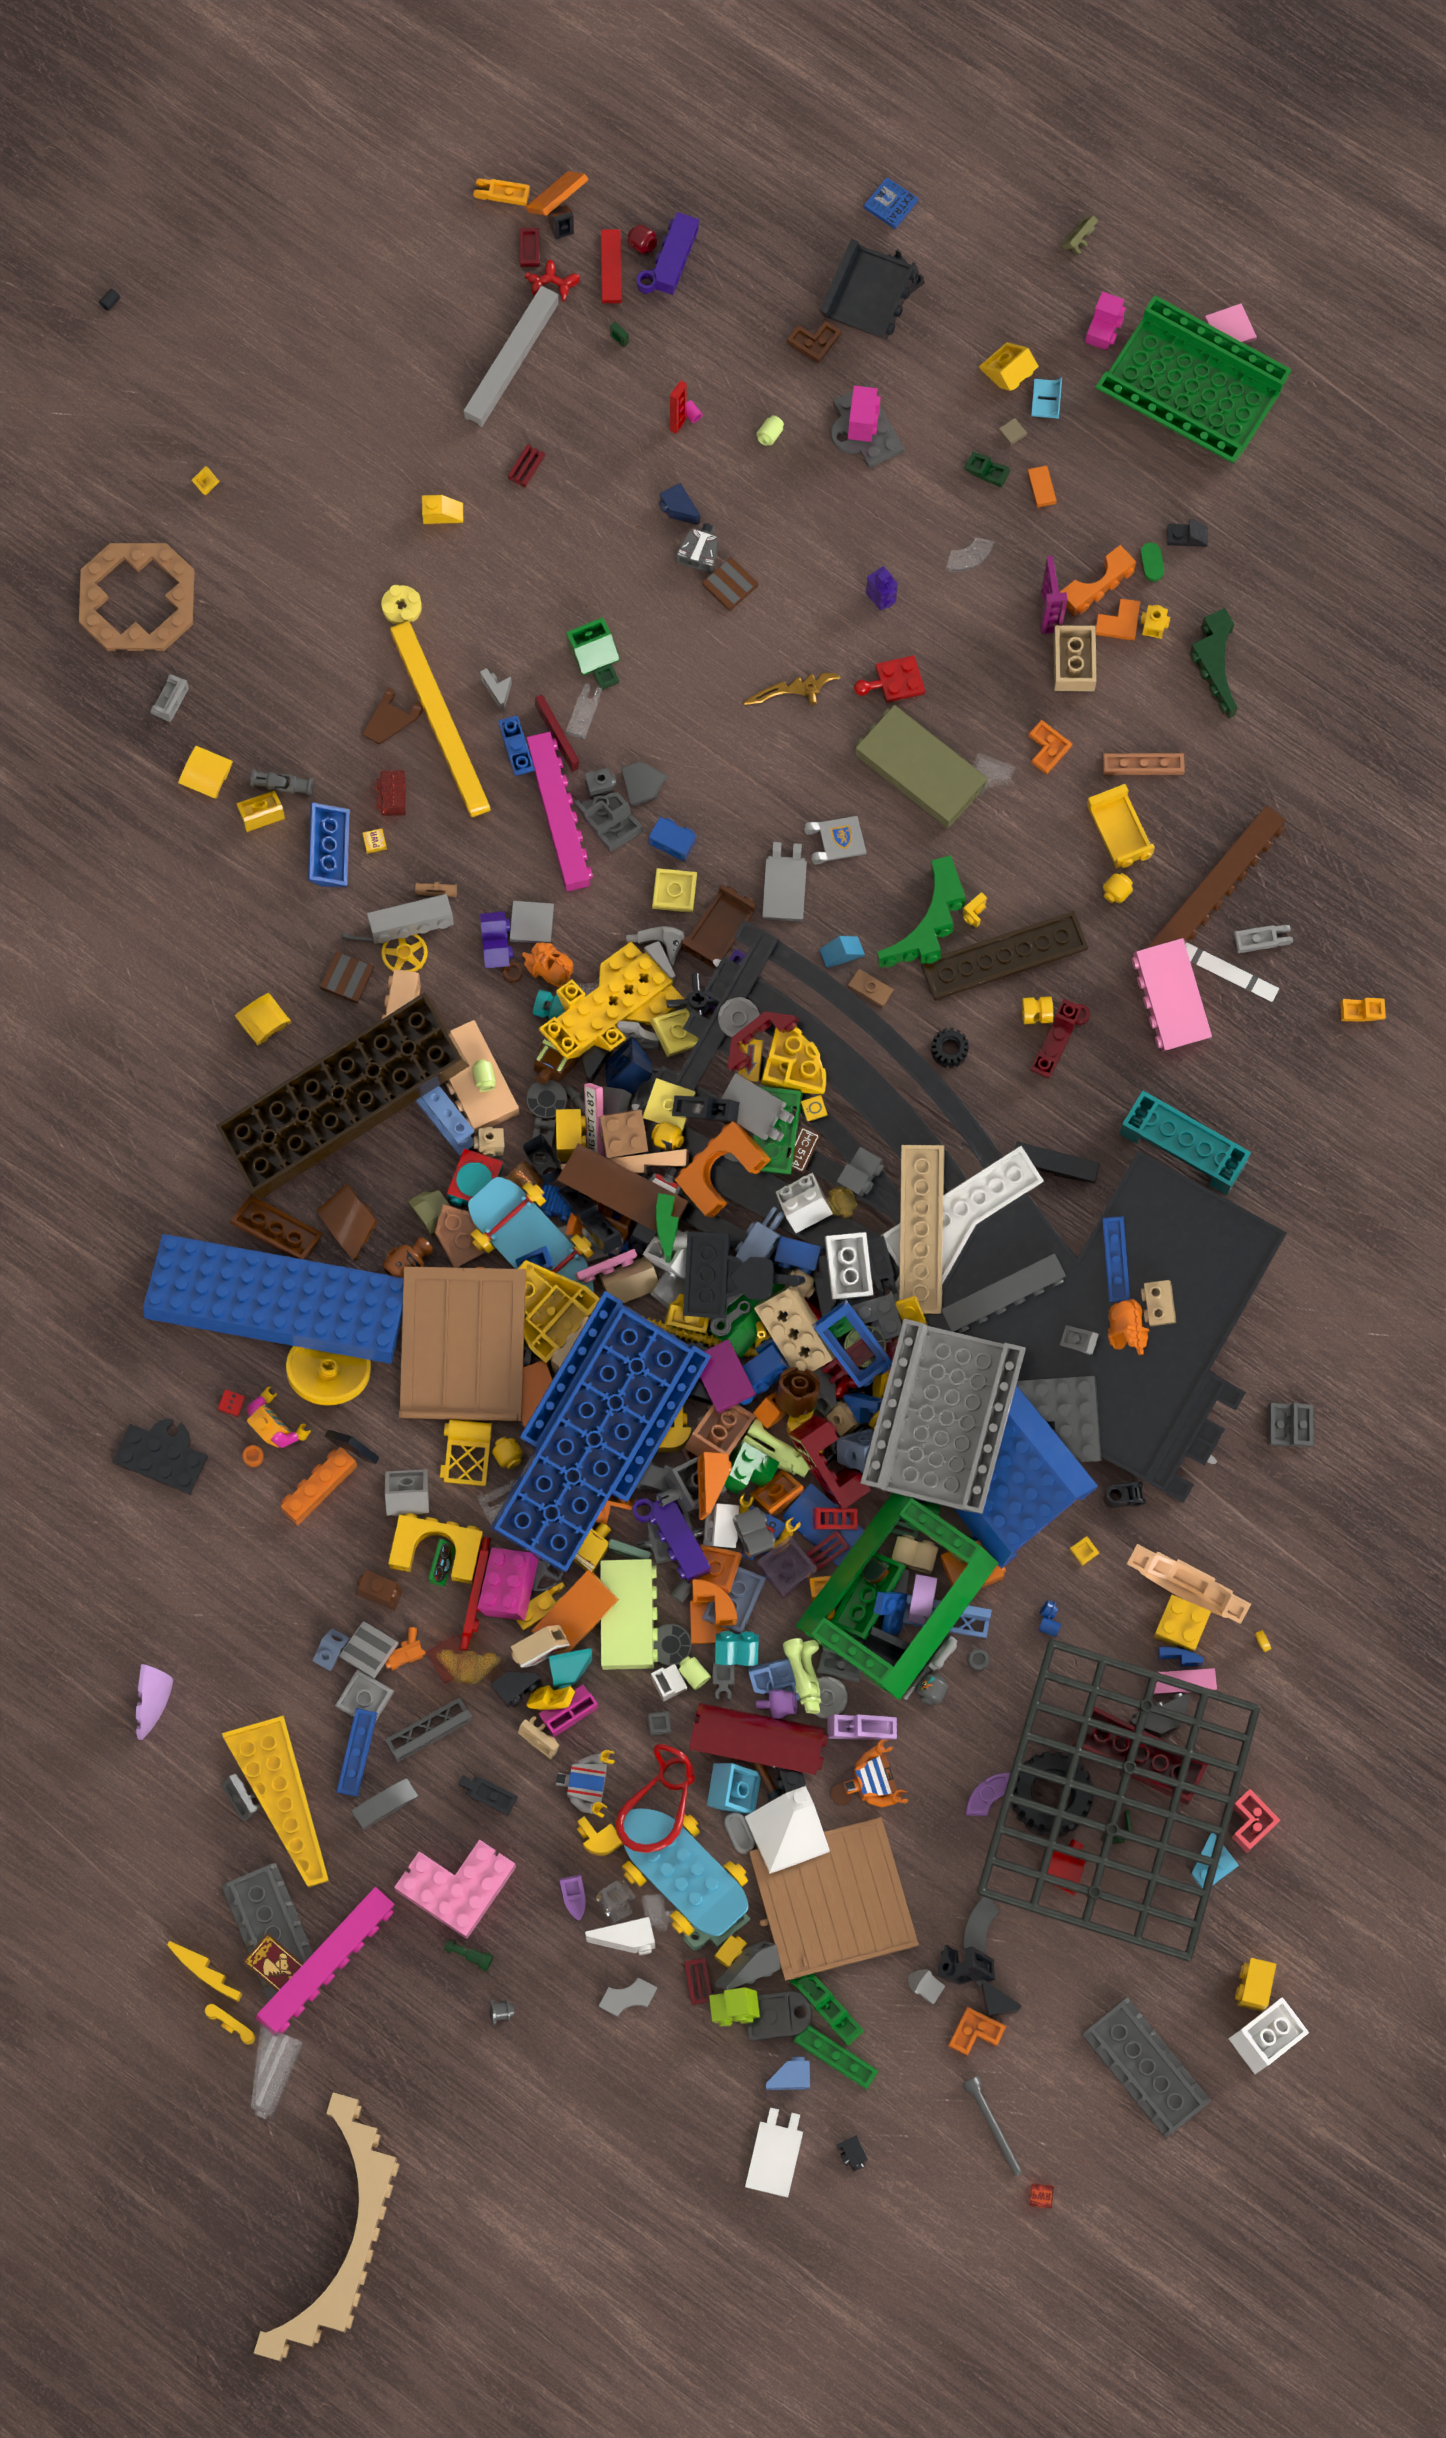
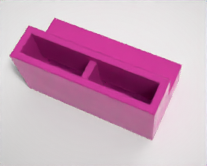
[539,1684,598,1738]

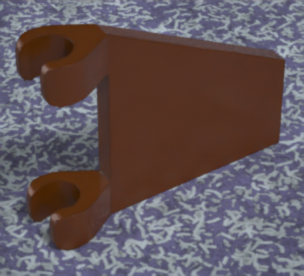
[362,688,423,744]

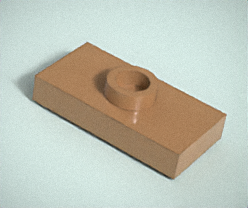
[848,969,894,1008]

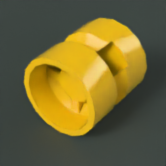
[1022,996,1053,1024]

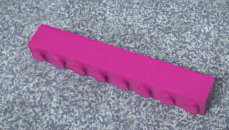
[527,732,593,892]
[255,1887,395,2036]

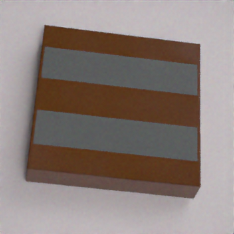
[702,557,758,611]
[320,951,374,1004]

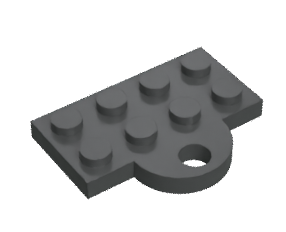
[831,384,904,468]

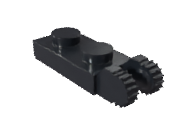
[867,1235,898,1297]

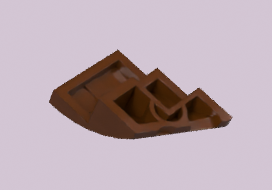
[317,1184,378,1261]

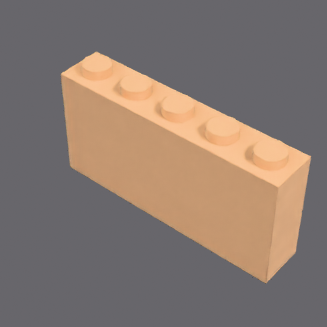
[446,1020,520,1135]

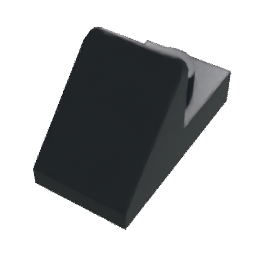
[1167,519,1208,547]

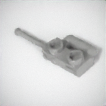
[903,1635,957,1700]

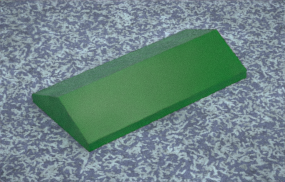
[709,1284,785,1359]
[831,1553,906,1640]

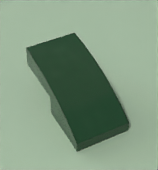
[964,452,1010,488]

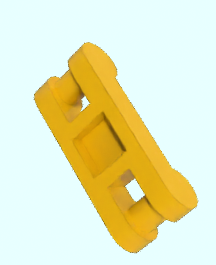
[205,2004,255,2045]

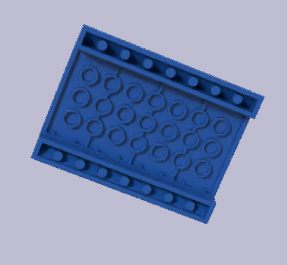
[520,1291,711,1502]
[953,1385,1099,1569]

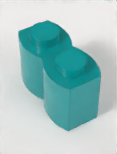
[715,1631,759,1666]

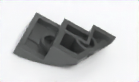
[574,792,644,852]

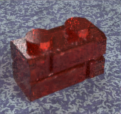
[376,770,406,816]

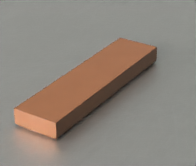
[1103,753,1185,775]

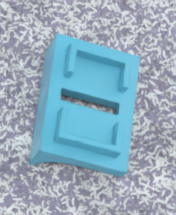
[1031,378,1062,419]

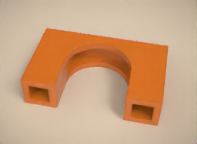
[675,1122,771,1218]

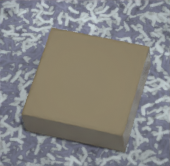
[999,418,1027,446]

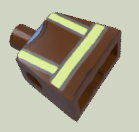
[534,1036,579,1085]

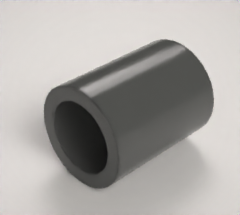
[670,1579,692,1603]

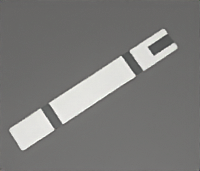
[1185,943,1279,1002]

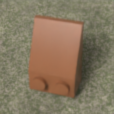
[684,1404,756,1457]

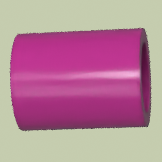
[687,400,703,423]

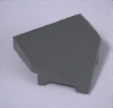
[622,762,669,806]

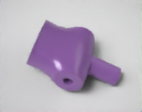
[756,1689,797,1718]

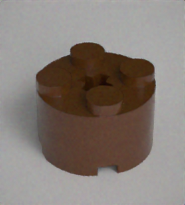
[775,1367,820,1418]

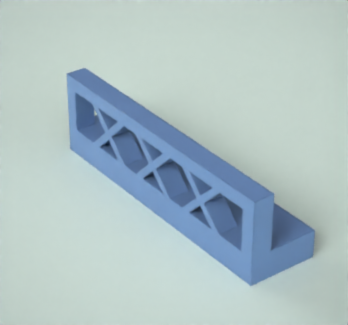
[903,1595,992,1639]

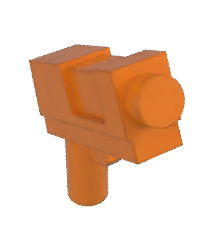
[385,1627,426,1671]

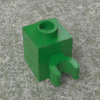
[828,1316,855,1340]

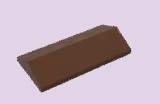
[230,1195,323,1260]

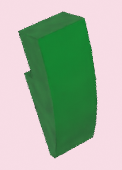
[656,1193,679,1263]

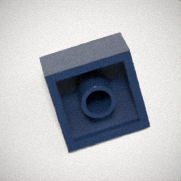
[605,1036,652,1094]

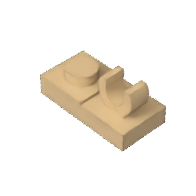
[518,1716,559,1759]

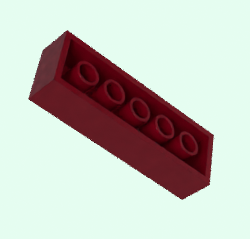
[1072,1706,1208,1806]

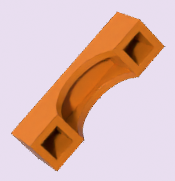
[1060,545,1136,616]

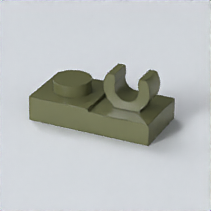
[1061,215,1098,255]

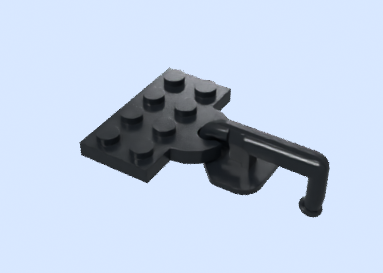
[683,1232,806,1318]

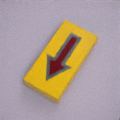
[738,1039,763,1082]

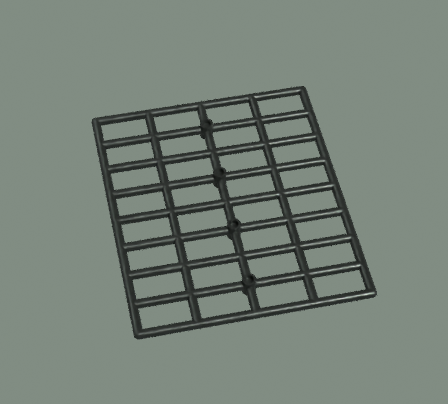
[977,1639,1261,1961]

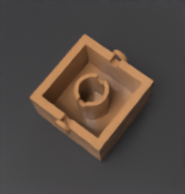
[599,1109,648,1158]

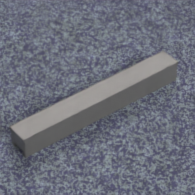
[464,286,559,427]

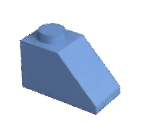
[766,2057,810,2090]

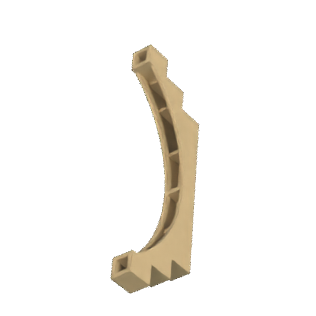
[254,2093,399,2362]

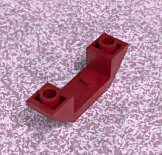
[1030,999,1082,1079]
[728,1012,800,1071]

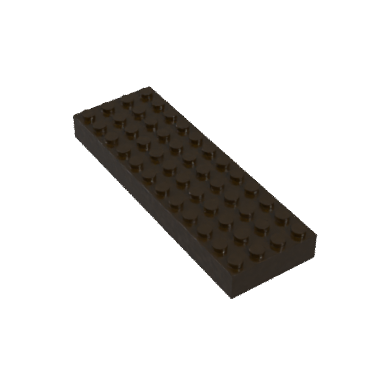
[216,992,470,1199]

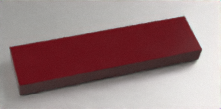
[535,695,579,772]

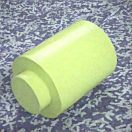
[678,1656,711,1690]

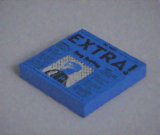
[864,178,918,229]

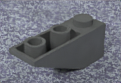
[715,1941,781,1990]

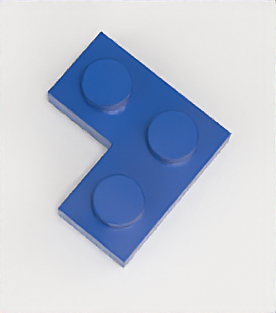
[873,1592,908,1635]

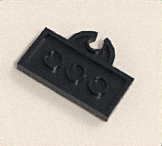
[113,1419,208,1495]

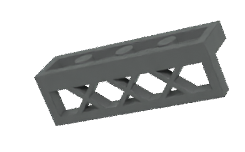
[385,1697,473,1762]

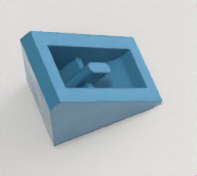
[819,936,865,969]

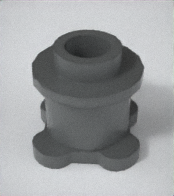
[490,1999,514,2025]

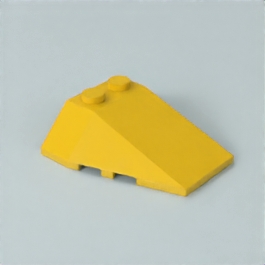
[518,1260,600,1363]

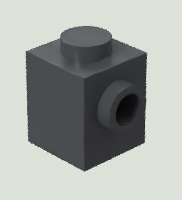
[585,768,617,799]

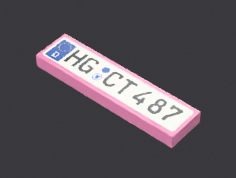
[584,1083,605,1157]

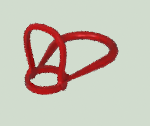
[615,1744,695,1853]

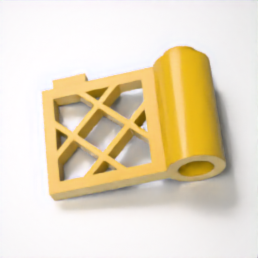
[440,1419,492,1486]

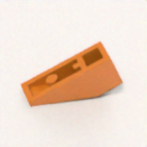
[697,1452,731,1520]

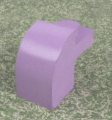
[908,1574,937,1624]

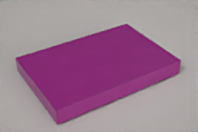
[700,1339,756,1413]

